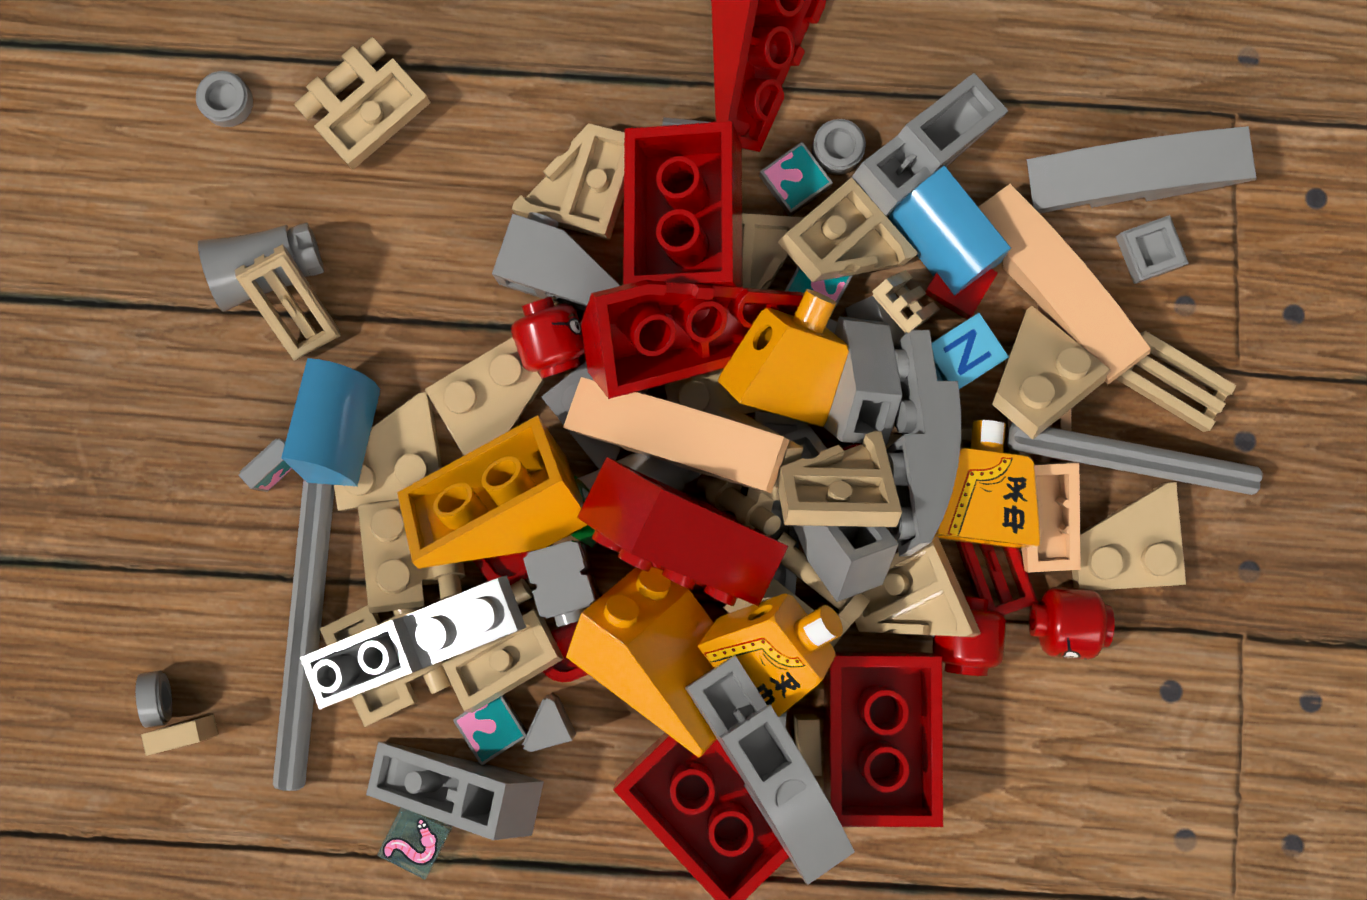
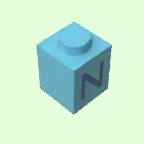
[932,313,1009,389]

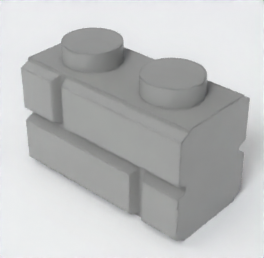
[523,540,601,627]

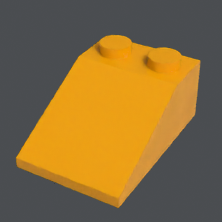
[397,415,587,569]
[566,566,717,758]

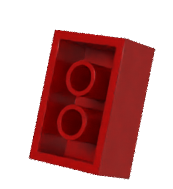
[623,121,743,288]
[577,457,788,606]
[824,652,943,827]
[613,733,789,900]

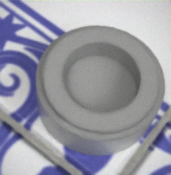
[196,71,253,127]
[812,119,866,175]
[135,671,172,728]

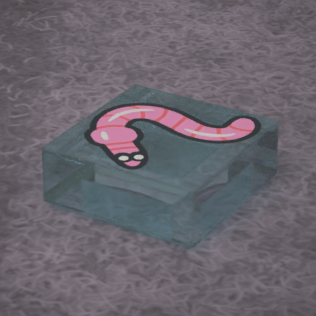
[377,808,453,880]

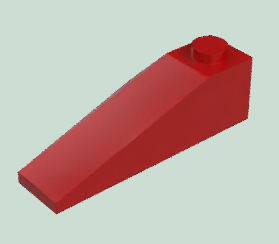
[711,0,826,152]
[581,280,804,399]

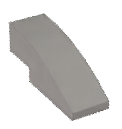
[852,73,1008,217]

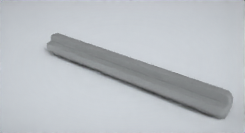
[1007,423,1263,495]

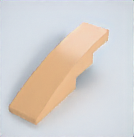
[978,184,1151,384]
[1005,355,1081,572]
[563,377,789,493]

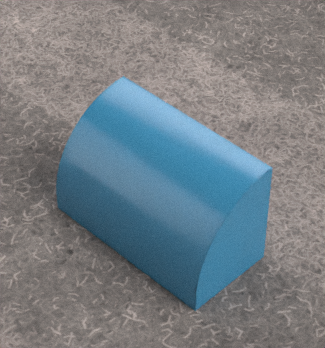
[888,166,1011,296]
[281,358,381,487]

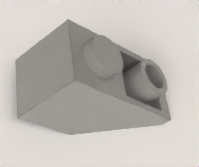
[824,316,902,445]

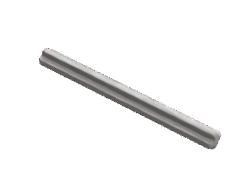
[273,479,334,791]

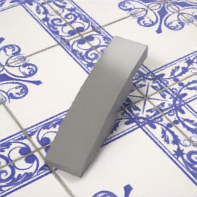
[1027,126,1257,213]

